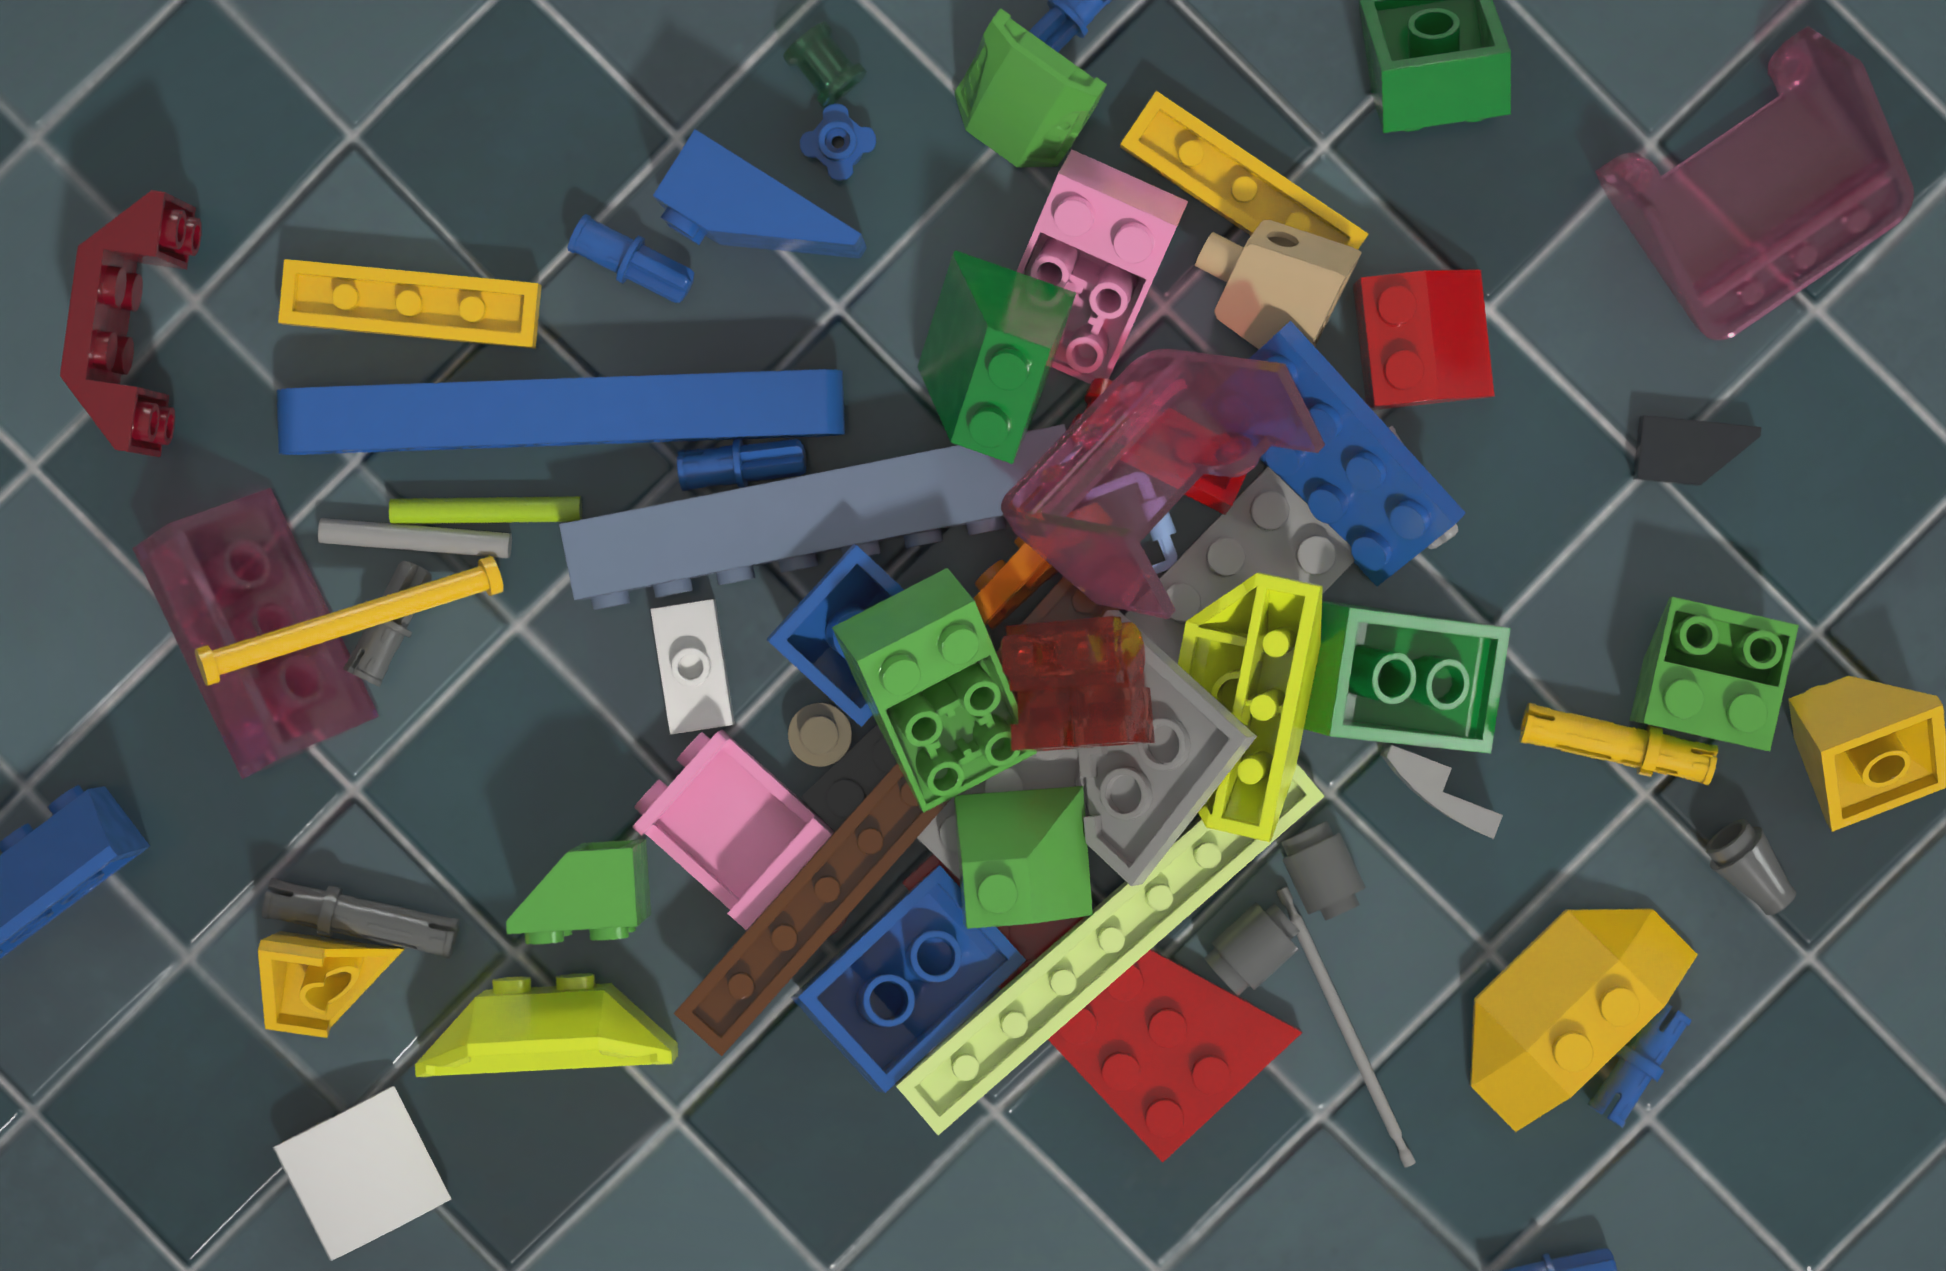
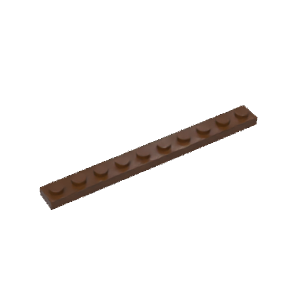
[673,532,1152,1056]

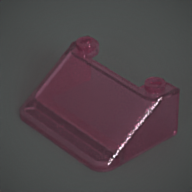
[1595,26,1914,340]

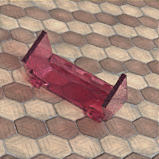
[1001,349,1325,619]

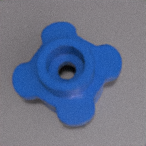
[800,104,876,181]

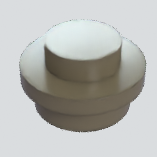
[788,703,852,767]

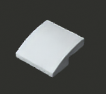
[273,1086,451,1261]

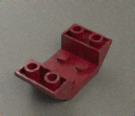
[60,190,202,457]

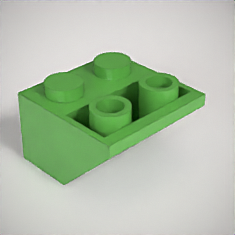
[1629,597,1799,752]
[506,839,651,944]

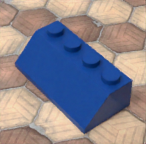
[0,785,150,959]

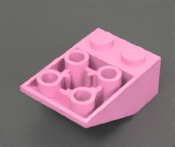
[1016,150,1188,384]

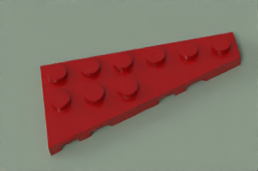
[902,854,1303,1162]

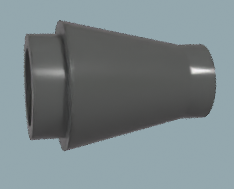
[1706,819,1797,915]

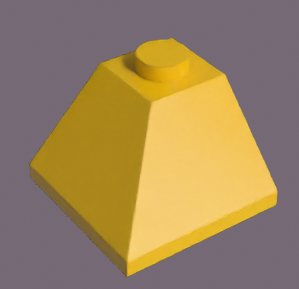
[1788,676,1946,832]

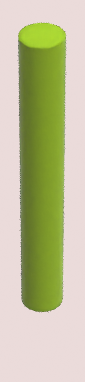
[389,496,582,524]

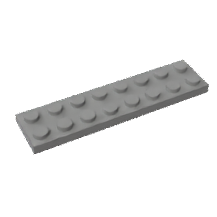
[917,467,1355,879]

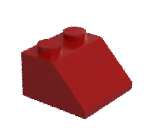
[1353,270,1495,410]

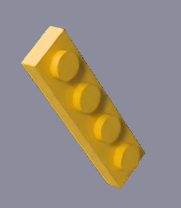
[1120,91,1368,250]
[278,259,542,349]

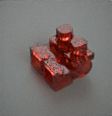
[1001,616,1155,752]

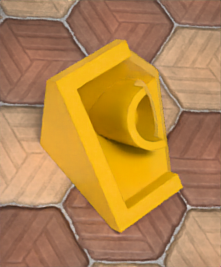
[258,931,405,1038]

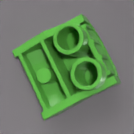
[954,8,1107,167]

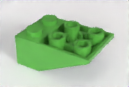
[832,568,1037,813]

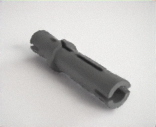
[262,878,460,959]

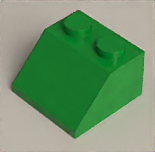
[1359,0,1511,133]

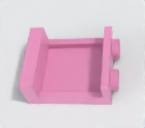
[632,729,834,930]

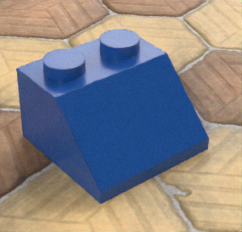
[766,544,904,727]

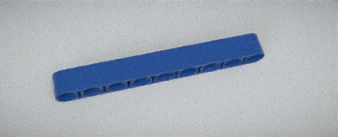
[276,369,845,455]

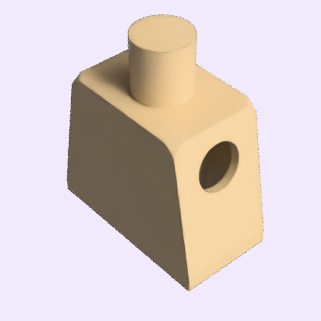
[1195,220,1362,349]

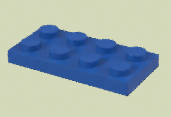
[1206,321,1466,587]

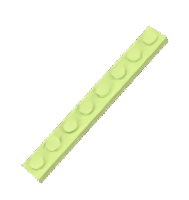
[895,764,1324,1135]

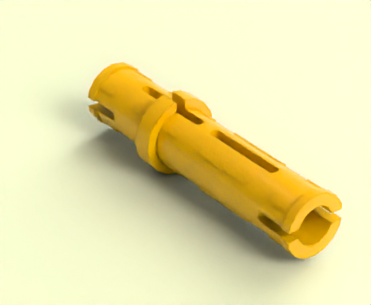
[1519,702,1718,785]

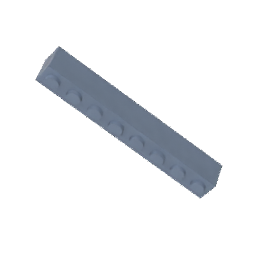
[559,424,1079,610]

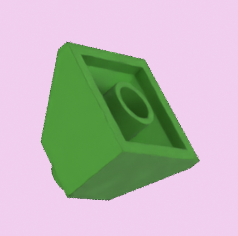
[954,786,1093,929]

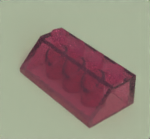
[132,488,379,779]

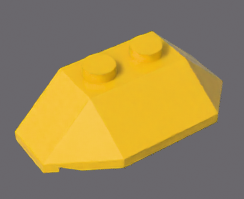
[1469,908,1698,1132]

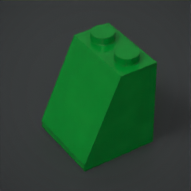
[917,250,1076,464]

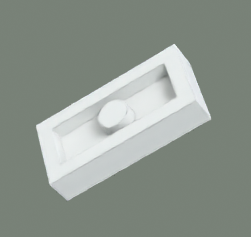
[650,599,735,735]

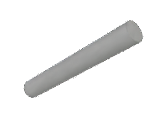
[318,518,512,558]

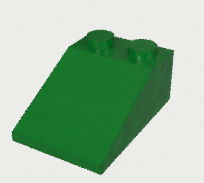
[1304,601,1511,754]

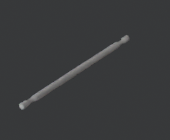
[1276,886,1416,1167]

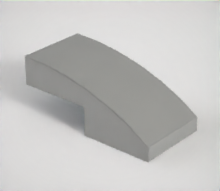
[1380,742,1503,839]

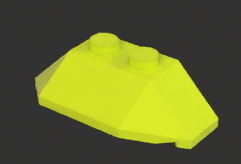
[1178,572,1323,842]
[415,973,678,1077]

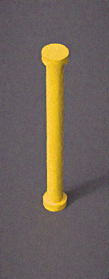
[195,556,503,686]

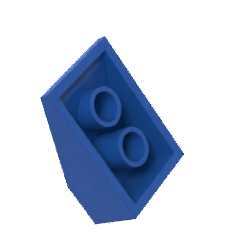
[653,129,867,258]
[791,865,1026,1093]

